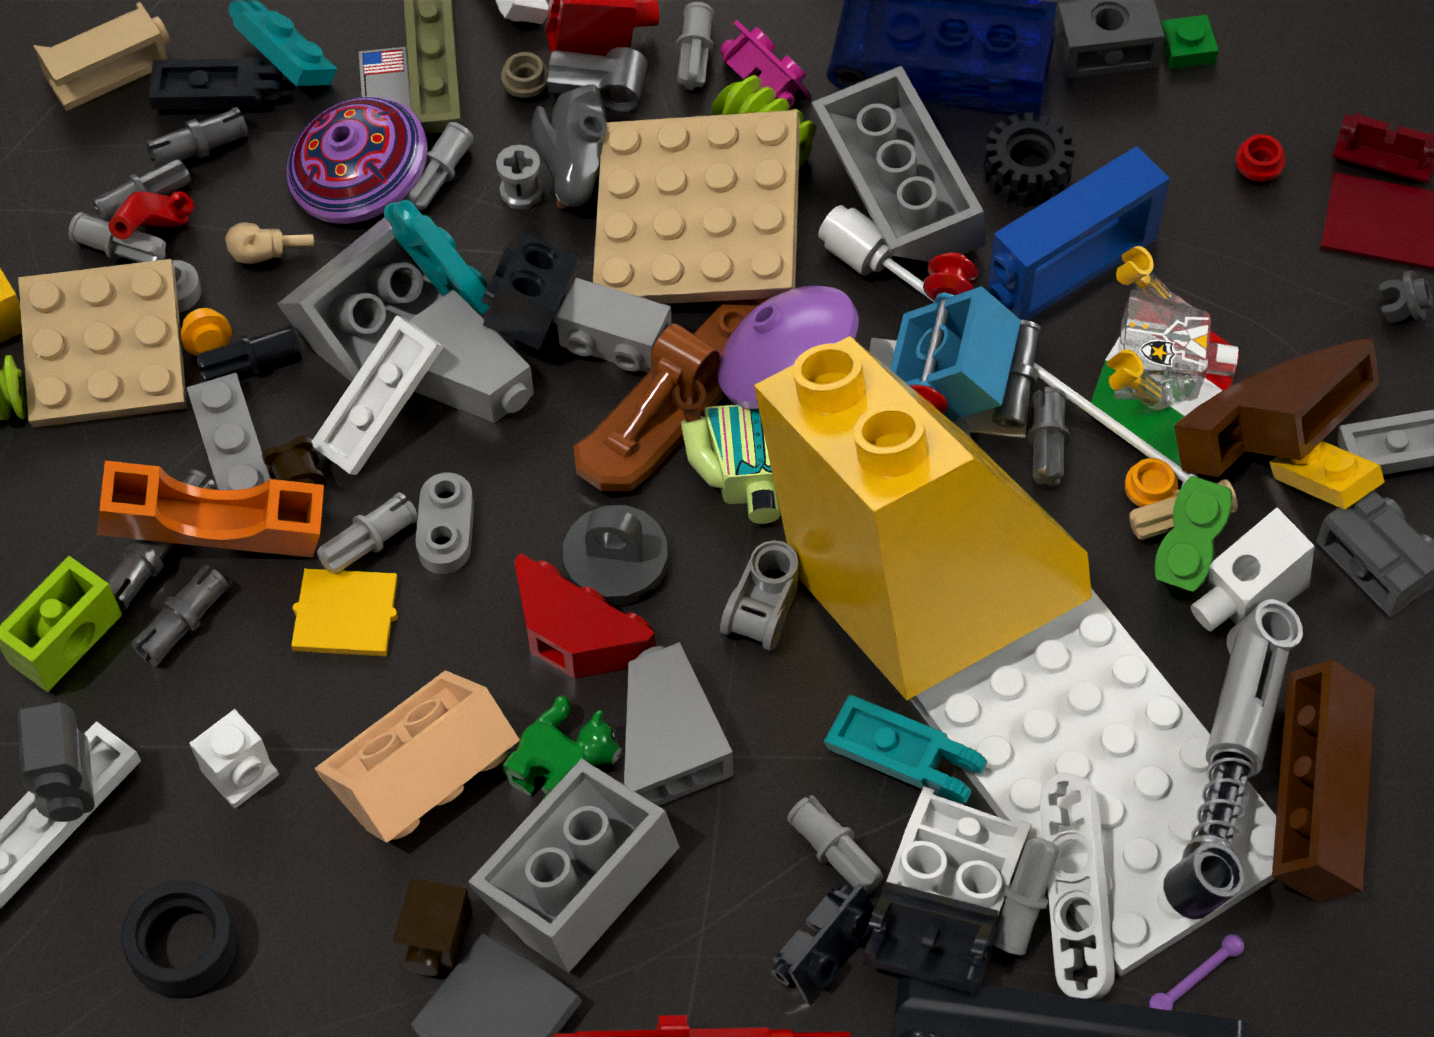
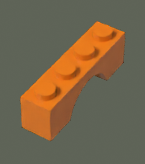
[97,460,324,558]

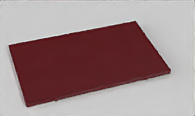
[1320,172,1434,270]

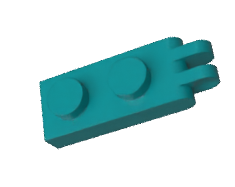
[229,0,337,86]
[384,200,490,315]

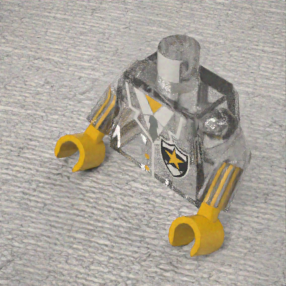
[1107,246,1238,411]

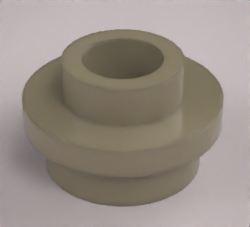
[501,52,549,98]

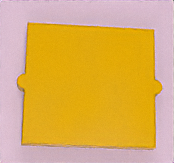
[291,568,398,656]

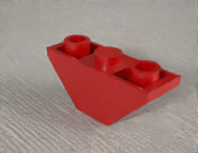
[514,553,656,679]

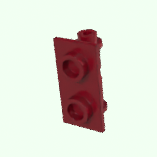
[1332,112,1434,183]

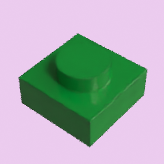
[1161,15,1219,69]

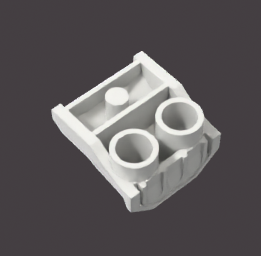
[886,787,1032,919]

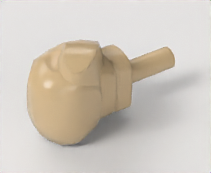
[225,222,314,265]

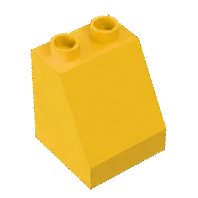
[754,336,1092,700]

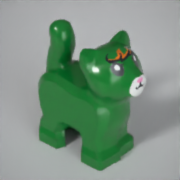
[503,695,622,800]

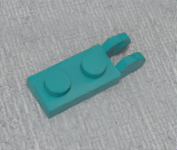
[824,695,987,804]

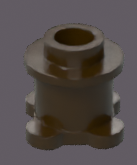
[262,436,327,488]

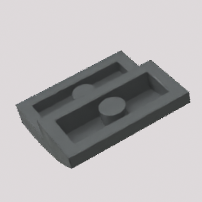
[410,934,582,1037]

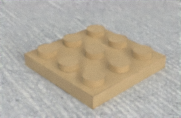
[18,259,187,428]

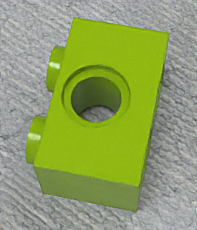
[0,556,122,692]

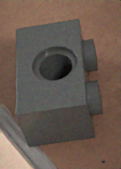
[1054,0,1165,79]

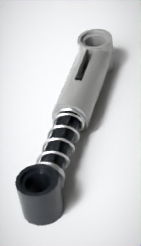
[1163,599,1303,920]

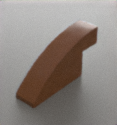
[1174,338,1380,477]

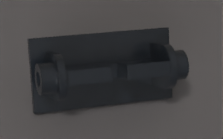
[771,884,874,1005]

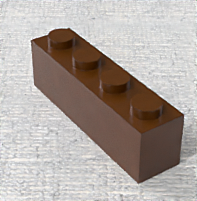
[1272,659,1375,902]

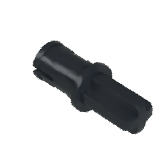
[197,324,302,382]

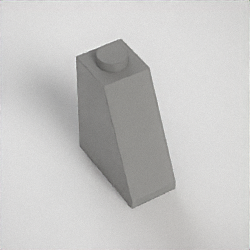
[372,290,534,423]
[624,642,733,806]

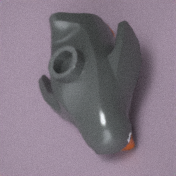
[531,84,607,210]

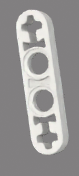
[1040,772,1115,1000]

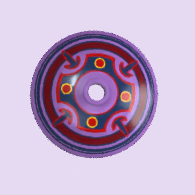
[286,96,428,224]

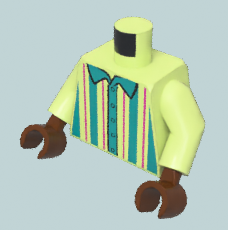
[672,380,780,524]

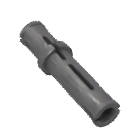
[106,469,218,611]

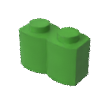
[1155,476,1233,592]

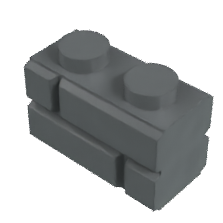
[1316,490,1434,617]

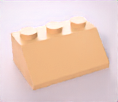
[314,670,520,843]

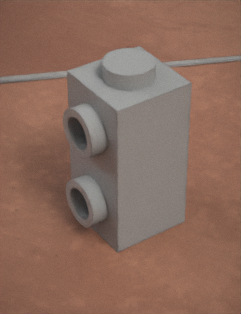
[553,278,672,373]

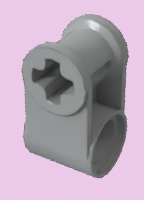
[720,540,799,651]

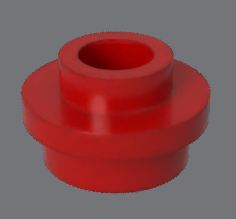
[1235,134,1286,182]

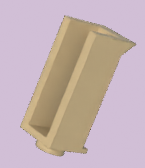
[33,2,170,111]

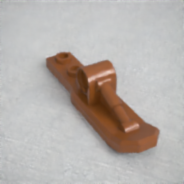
[573,286,798,491]

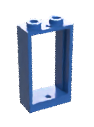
[987,146,1170,321]

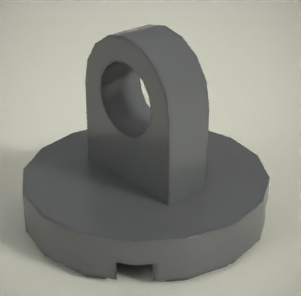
[563,505,668,606]

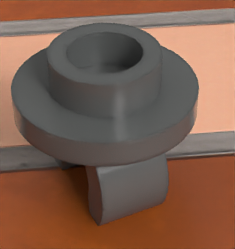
[1379,270,1433,323]

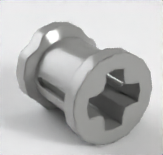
[496,144,544,210]

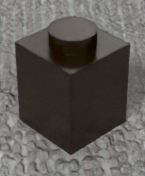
[392,877,473,976]

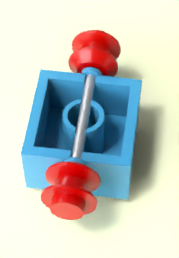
[890,252,1021,421]

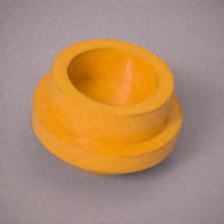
[180,308,232,356]
[1124,458,1178,507]

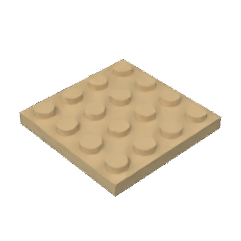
[593,110,800,304]

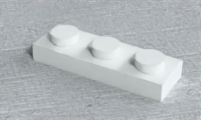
[312,315,444,475]

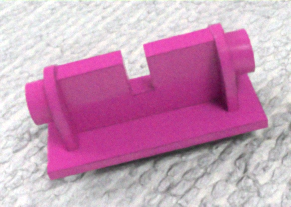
[720,20,812,109]

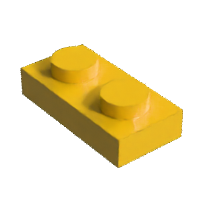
[1269,441,1385,510]

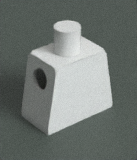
[1190,508,1314,632]

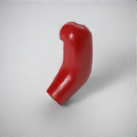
[108,191,194,240]

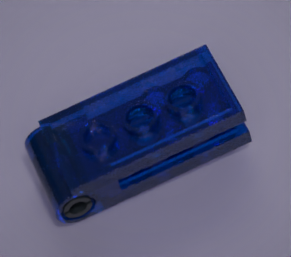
[826,0,1057,116]

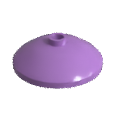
[717,286,859,409]

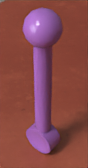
[1148,934,1245,1011]

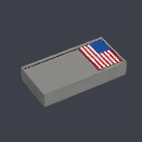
[359,47,411,110]

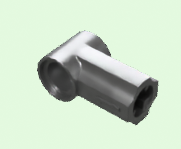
[547,47,648,112]

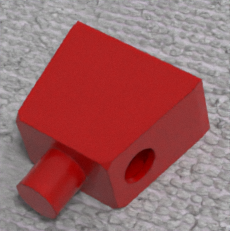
[545,0,660,56]

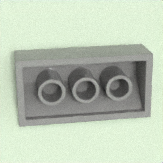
[811,66,986,262]

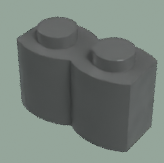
[17,702,94,822]

